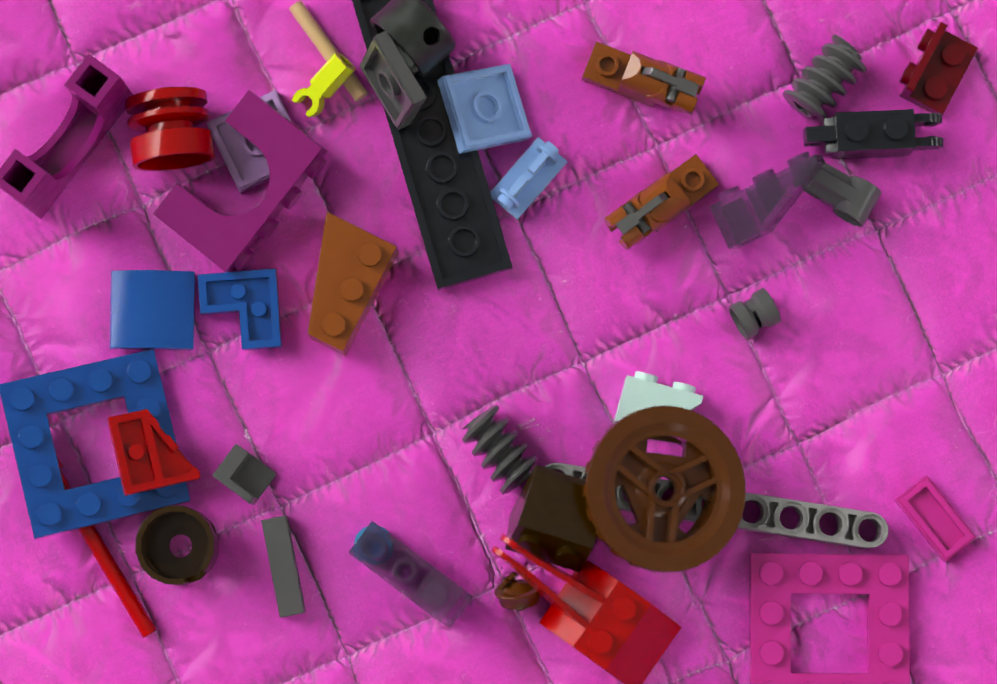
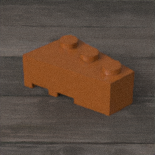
[308,212,399,356]

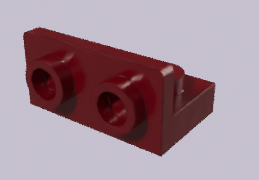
[899,22,978,115]

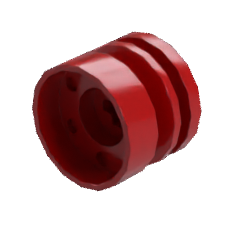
[125,87,215,171]

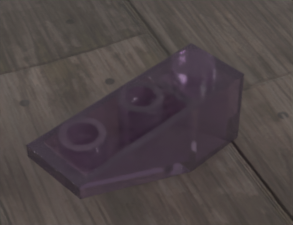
[709,152,825,249]
[348,521,473,628]

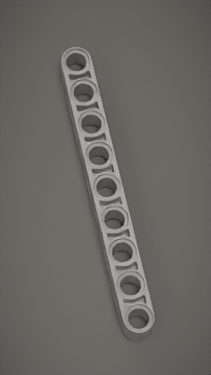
[545,463,888,549]

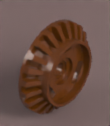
[583,406,746,572]

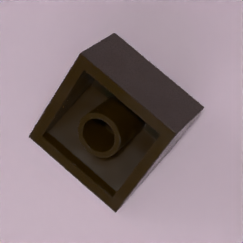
[505,465,597,572]

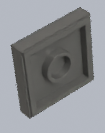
[360,30,427,130]

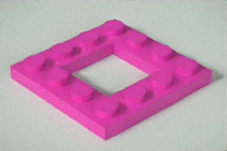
[749,553,910,684]

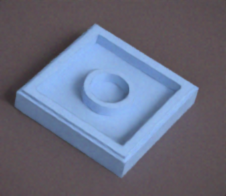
[437,64,532,154]

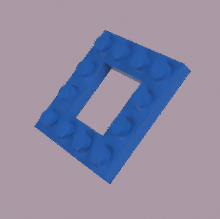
[0,349,190,539]

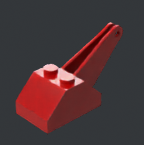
[491,534,682,684]

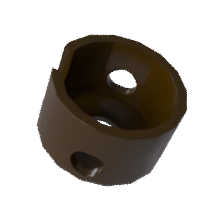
[135,506,219,585]

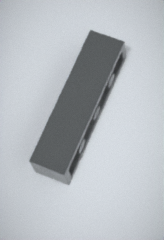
[261,515,306,618]

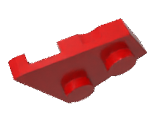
[107,409,201,496]

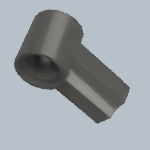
[798,157,882,227]

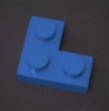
[198,269,282,351]

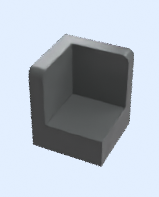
[212,444,276,505]

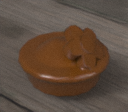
[494,572,540,611]

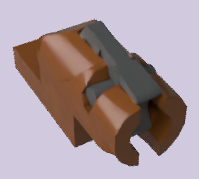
[582,42,706,115]
[604,154,719,250]

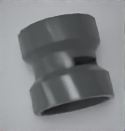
[728,288,782,340]

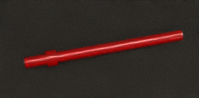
[56,455,157,638]

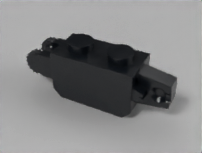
[803,109,944,159]

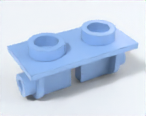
[490,137,568,220]

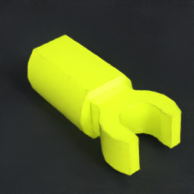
[292,52,356,117]

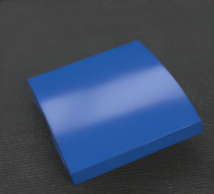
[109,270,195,350]

